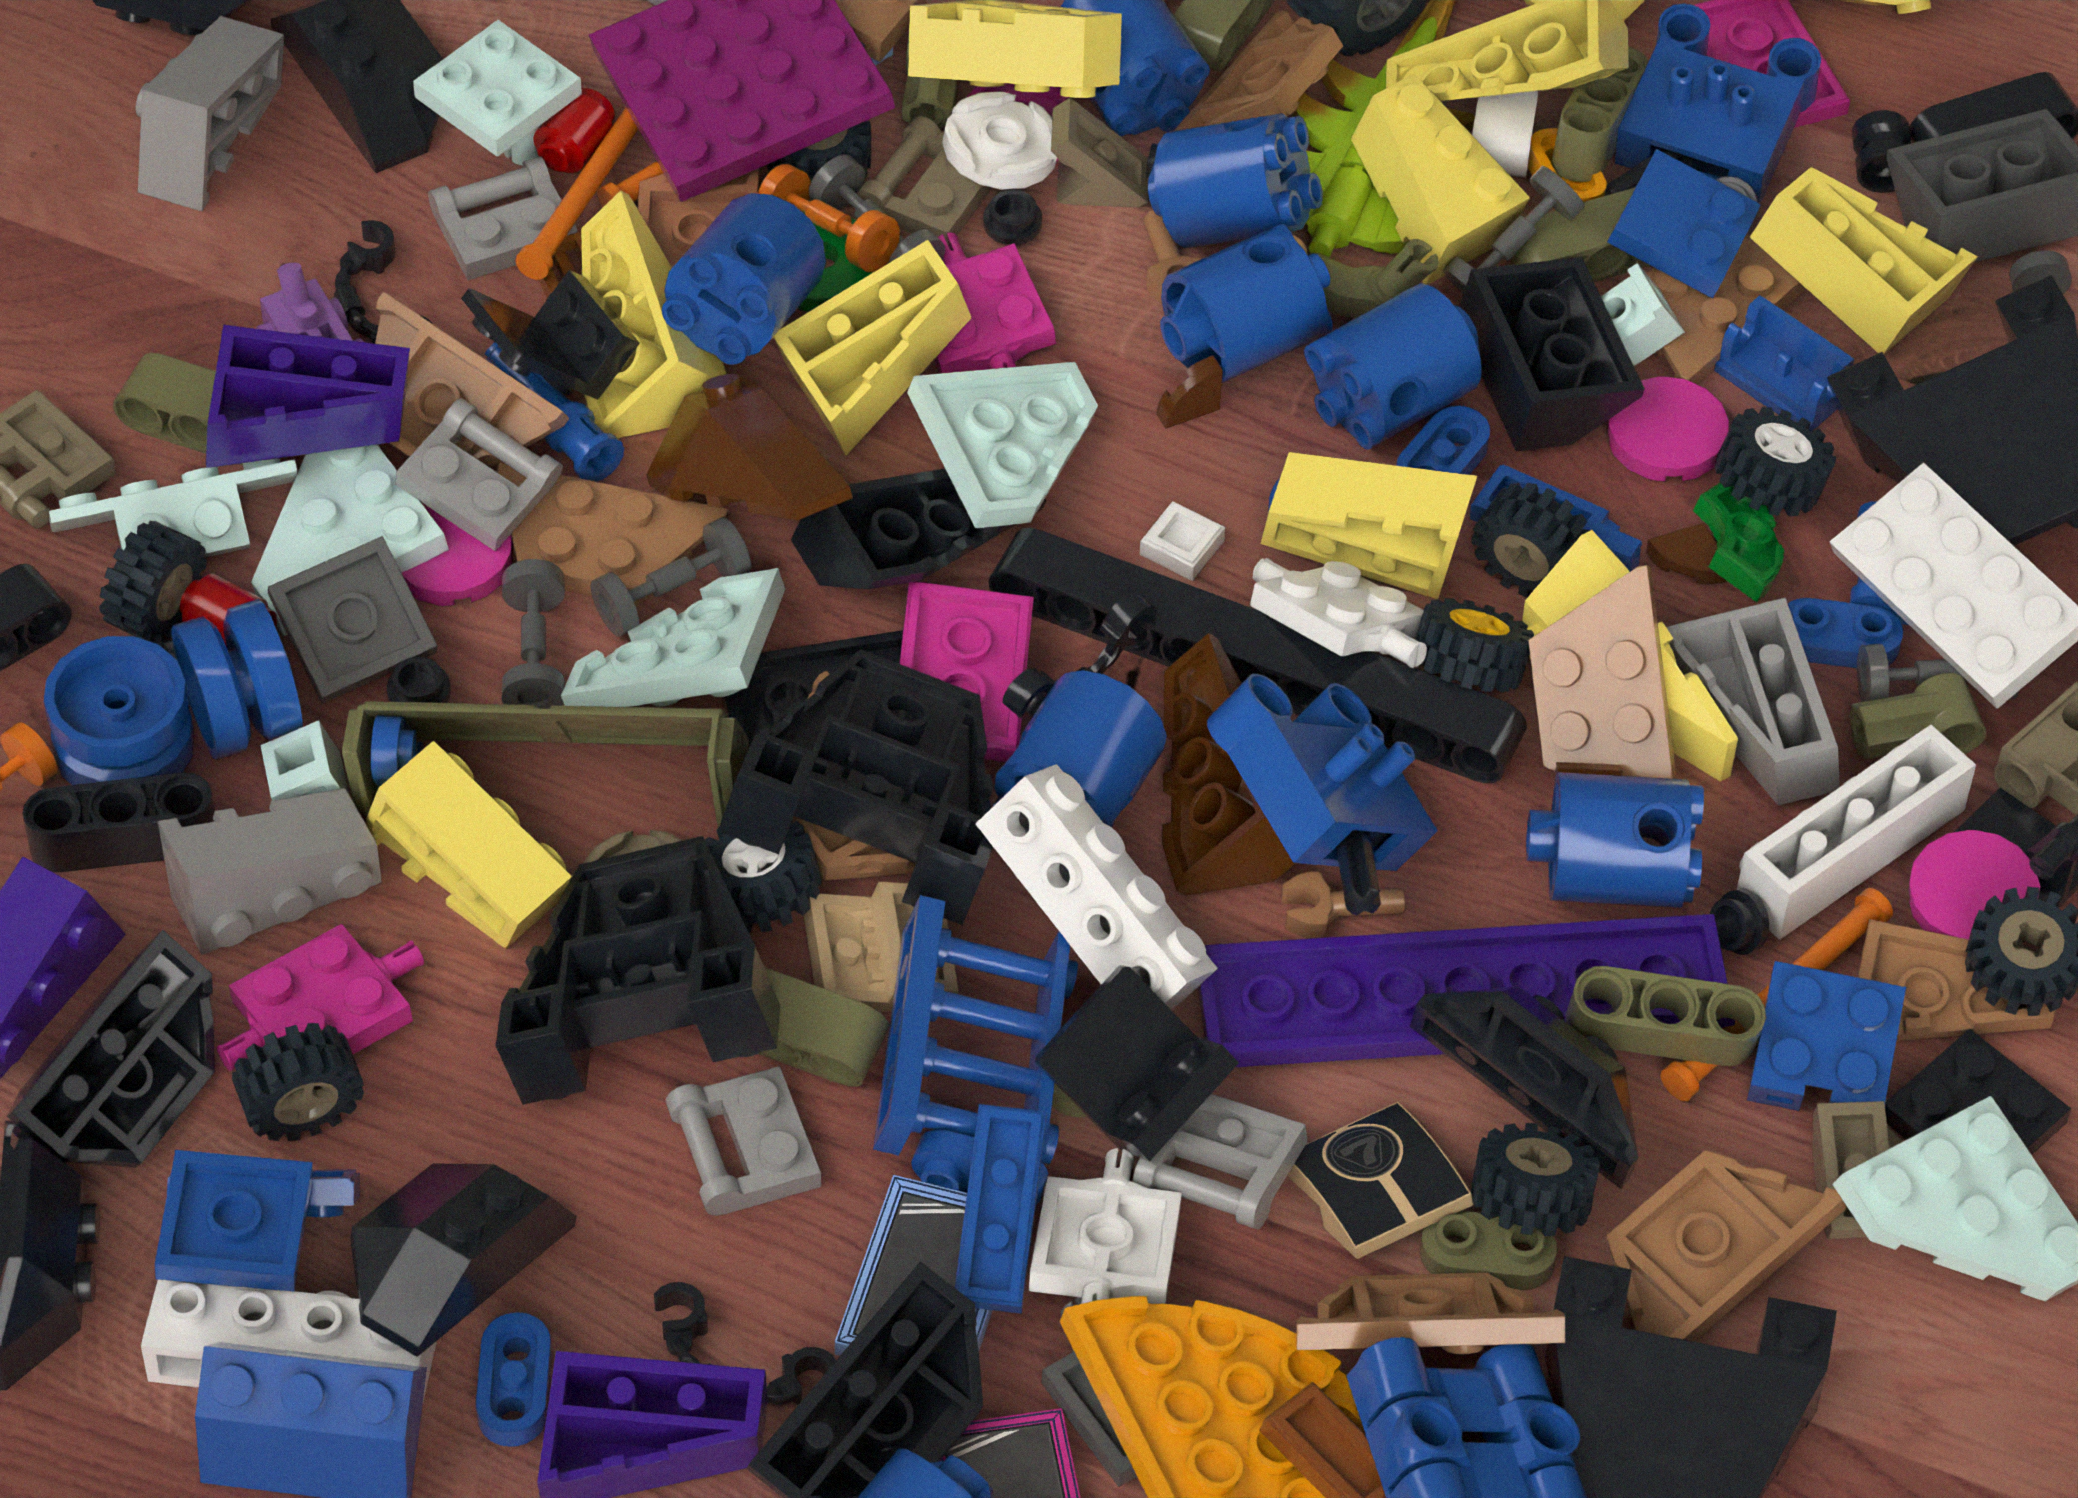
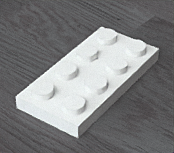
[1830,463,2078,709]

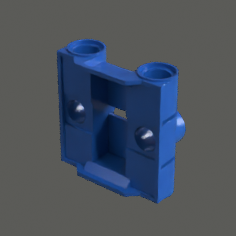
[1346,1337,1587,1498]

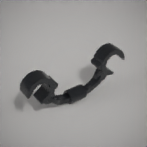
[334,220,433,344]
[1002,591,1157,718]
[654,1282,836,1406]

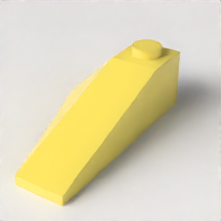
[1386,0,1629,101]
[581,191,727,438]

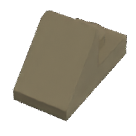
[1051,97,1148,208]

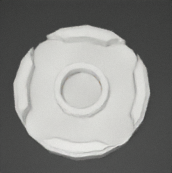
[942,92,1057,190]

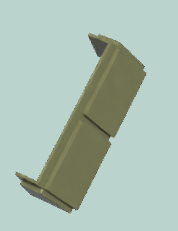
[342,701,749,828]

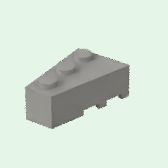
[136,16,284,212]
[1666,598,1840,806]
[158,788,382,955]

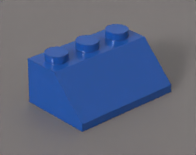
[195,1342,427,1498]

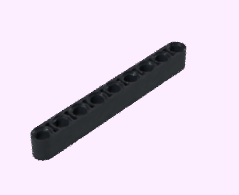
[988,528,1527,784]

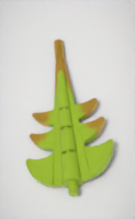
[1292,0,1475,257]

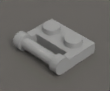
[428,156,577,281]
[395,398,563,551]
[665,1066,821,1216]
[1133,1094,1308,1230]

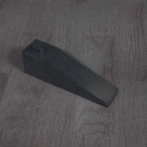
[791,468,1046,590]

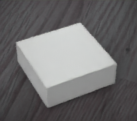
[1140,501,1225,581]

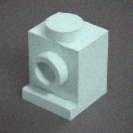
[1601,263,1685,366]
[260,720,354,803]

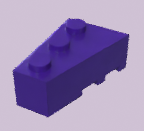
[206,325,410,468]
[0,857,126,1079]
[537,1351,768,1498]

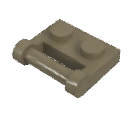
[856,116,992,244]

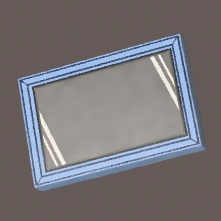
[835,1175,993,1356]

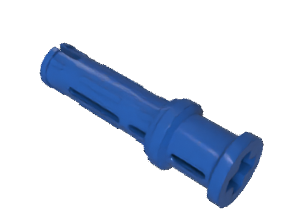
[485,342,624,482]

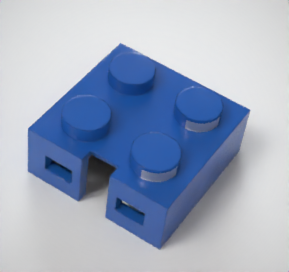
[1747,961,1906,1111]

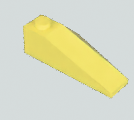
[1522,530,1738,782]

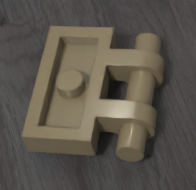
[0,390,116,529]

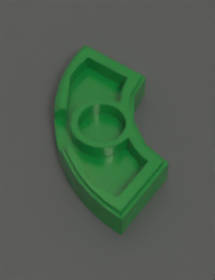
[1693,482,1784,603]

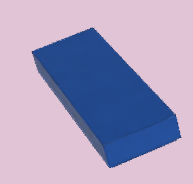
[955,1104,1047,1314]

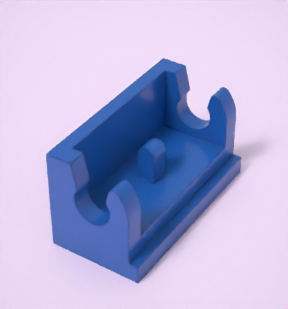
[1714,295,1854,432]

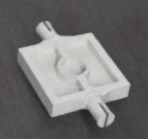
[1250,558,1427,668]
[1029,1148,1182,1304]

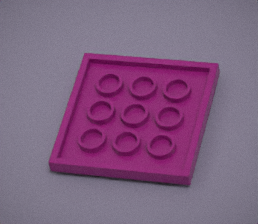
[589,0,895,202]

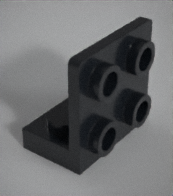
[461,270,640,400]
[1035,965,1239,1161]

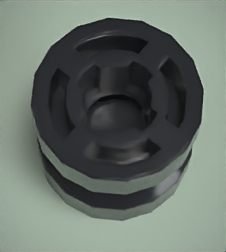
[1852,110,1911,193]

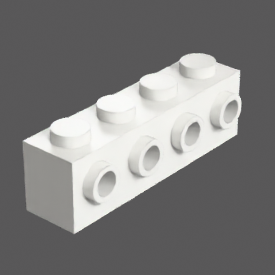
[1737,725,1976,940]
[976,764,1218,1010]
[141,1280,436,1401]

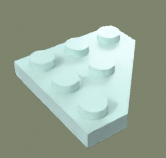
[907,362,1098,528]
[251,444,449,636]
[561,568,785,707]
[1832,1096,2078,1301]

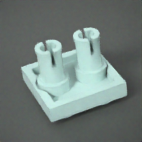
[413,20,582,165]

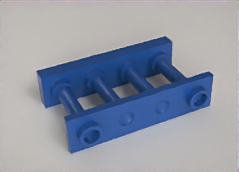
[873,895,1078,1165]

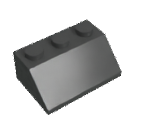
[1887,109,2078,263]

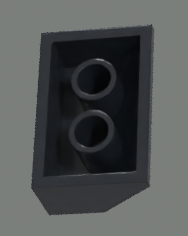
[1459,257,1645,452]

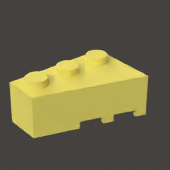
[908,0,1122,98]
[1351,73,1530,285]
[1750,167,1978,354]
[773,240,972,456]
[1260,452,1477,599]
[365,741,572,949]

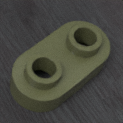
[1420,1211,1557,1290]

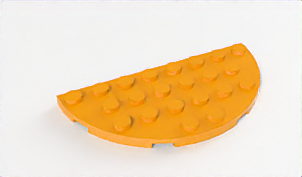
[1060,1296,1365,1498]

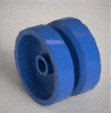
[171,599,303,760]
[43,636,195,785]

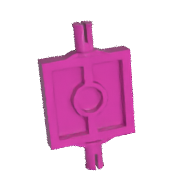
[934,232,1056,374]
[216,924,424,1071]

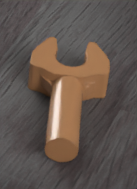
[1143,210,1203,304]
[1282,871,1405,939]

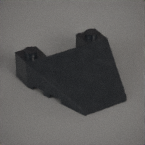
[1826,275,2078,546]
[718,649,993,925]
[495,836,780,1105]
[1545,1256,1837,1498]

